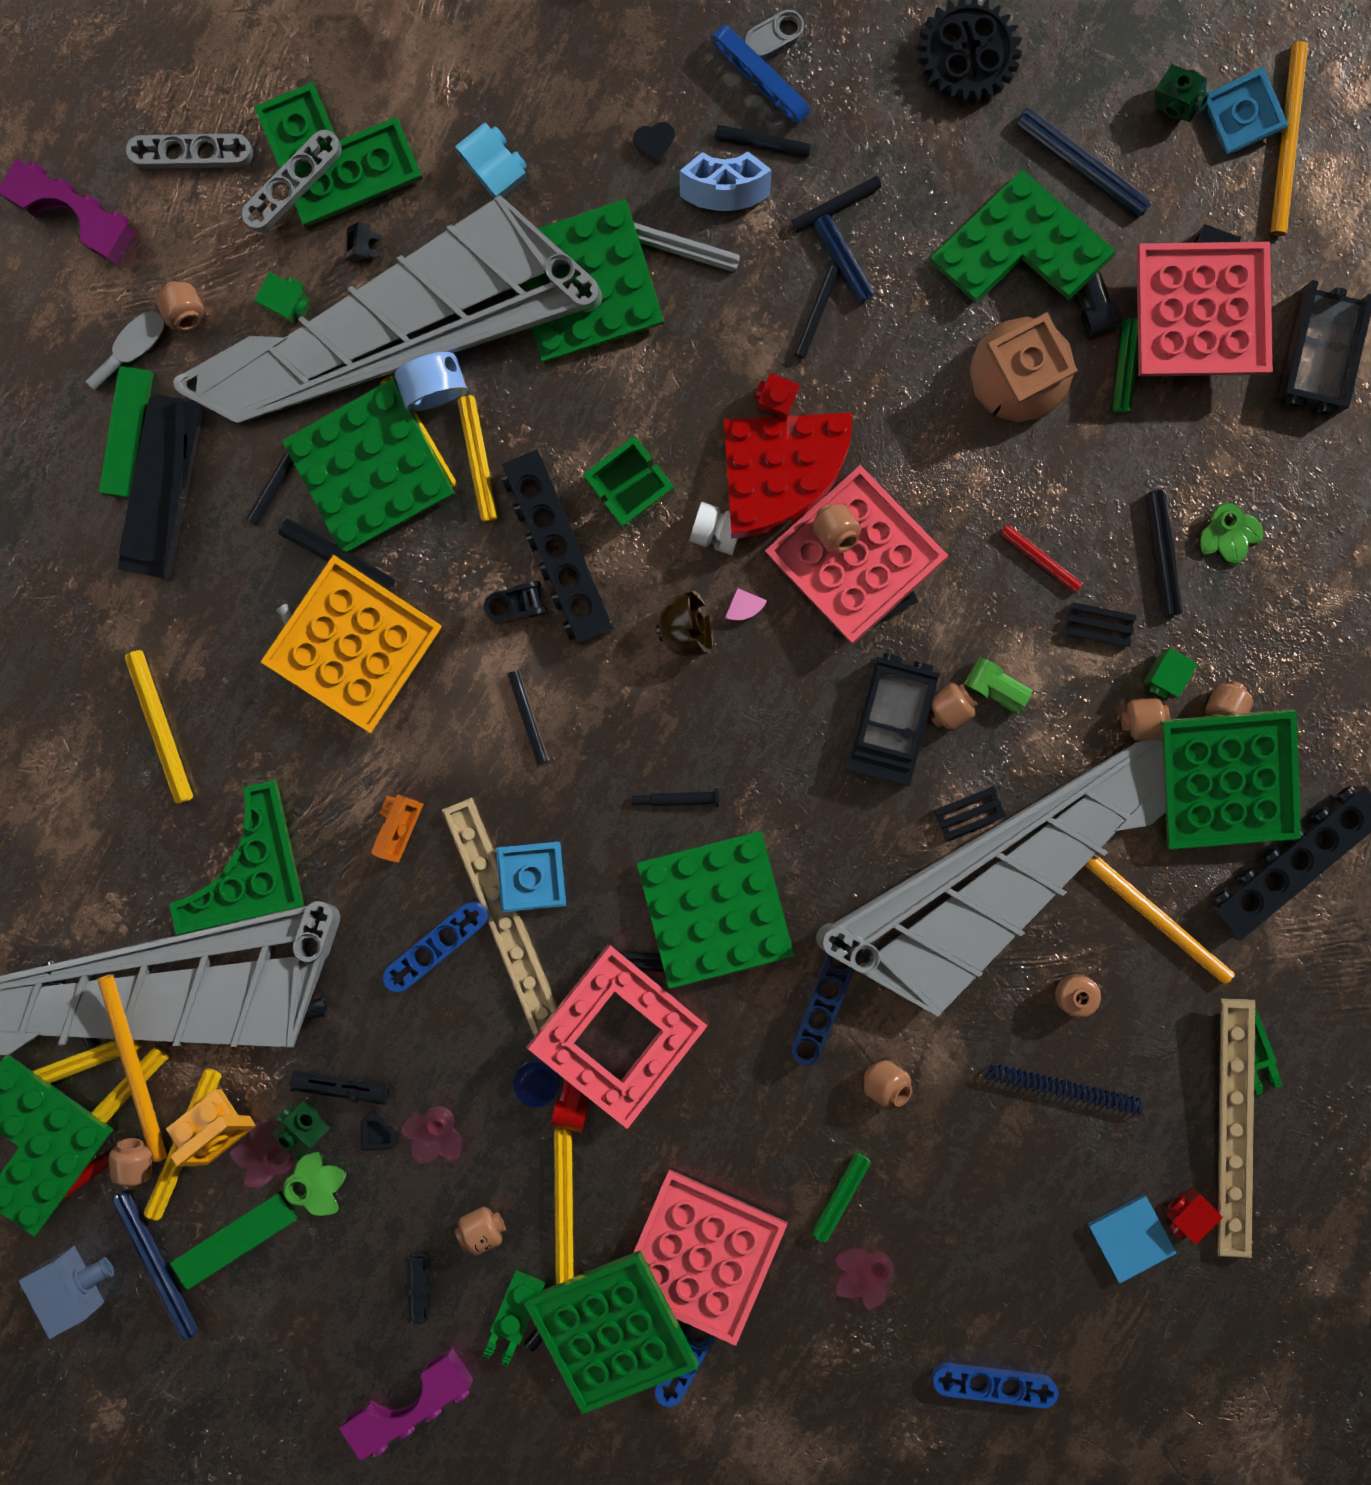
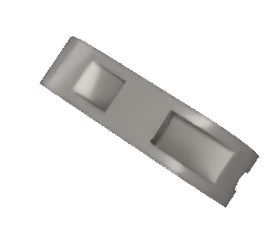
[745,10,804,61]

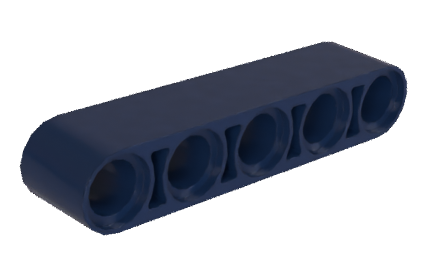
[790,914,863,1066]

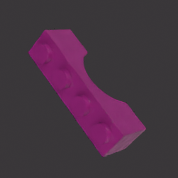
[0,159,136,266]
[339,1347,473,1461]

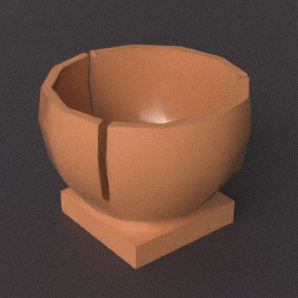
[970,312,1078,423]

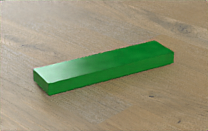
[99,366,154,498]
[170,1191,298,1290]

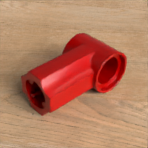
[550,1079,589,1133]

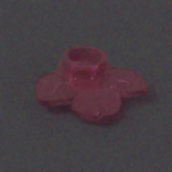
[400,1106,462,1164]
[230,1122,295,1188]
[835,1248,894,1310]

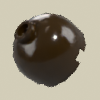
[656,590,713,657]

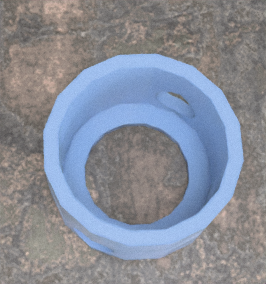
[395,352,468,412]

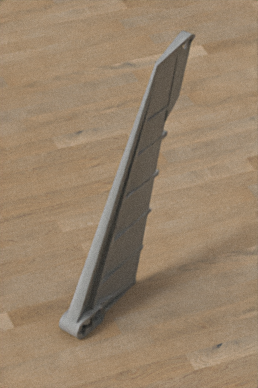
[173,195,602,424]
[816,739,1165,1017]
[0,901,340,1055]

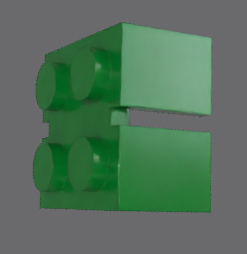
[583,435,674,531]

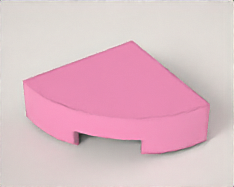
[725,588,767,621]

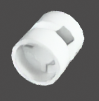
[689,502,738,555]

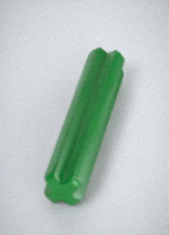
[1113,318,1138,414]
[812,1153,871,1243]

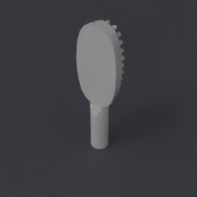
[85,311,165,390]

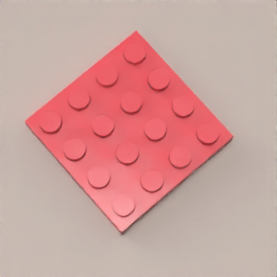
[1136,242,1273,377]
[765,465,949,645]
[633,1169,788,1346]

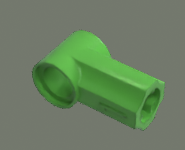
[963,657,1033,714]

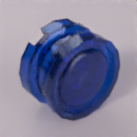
[513,1058,560,1107]

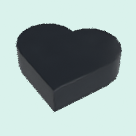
[634,122,675,164]
[361,1111,400,1151]

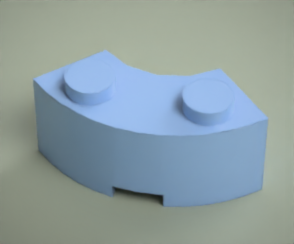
[680,152,772,211]

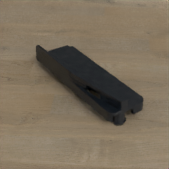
[117,395,203,580]

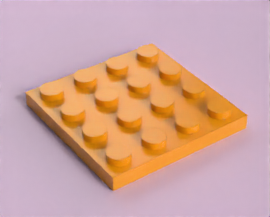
[261,555,442,734]

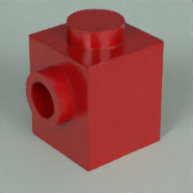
[754,373,800,419]
[1165,1187,1223,1245]

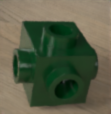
[1155,64,1209,122]
[271,1101,330,1161]

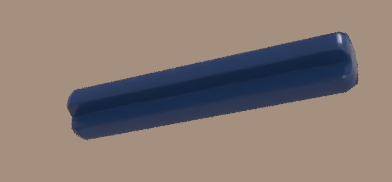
[814,214,874,303]

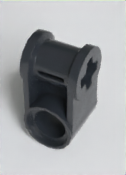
[484,581,548,624]

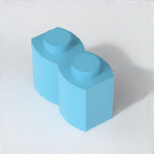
[455,122,527,199]

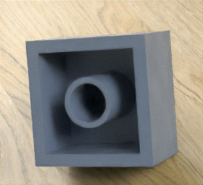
[18,1245,114,1339]

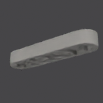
[242,130,342,232]
[126,134,254,169]

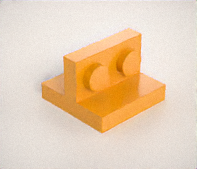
[166,1089,256,1167]

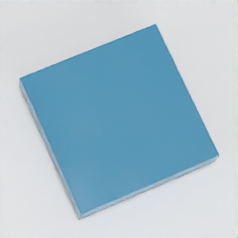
[1205,67,1289,157]
[495,842,566,912]
[1087,1194,1177,1284]

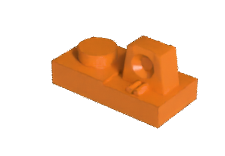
[371,794,424,863]

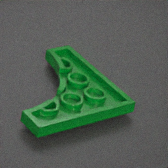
[169,780,305,935]

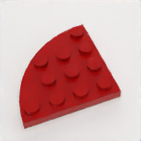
[724,412,852,539]

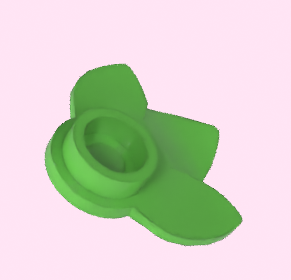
[1200,502,1263,566]
[283,1152,347,1216]

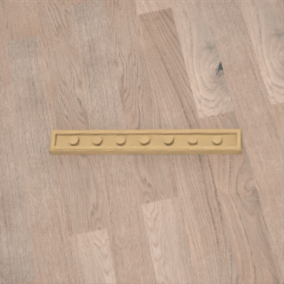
[442,798,558,1036]
[1217,999,1255,1258]

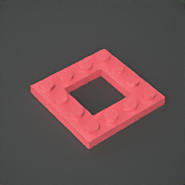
[526,945,707,1129]

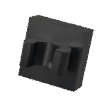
[343,222,381,262]

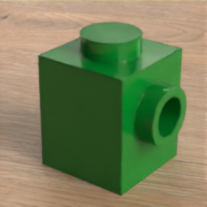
[254,272,309,326]
[1143,648,1198,701]

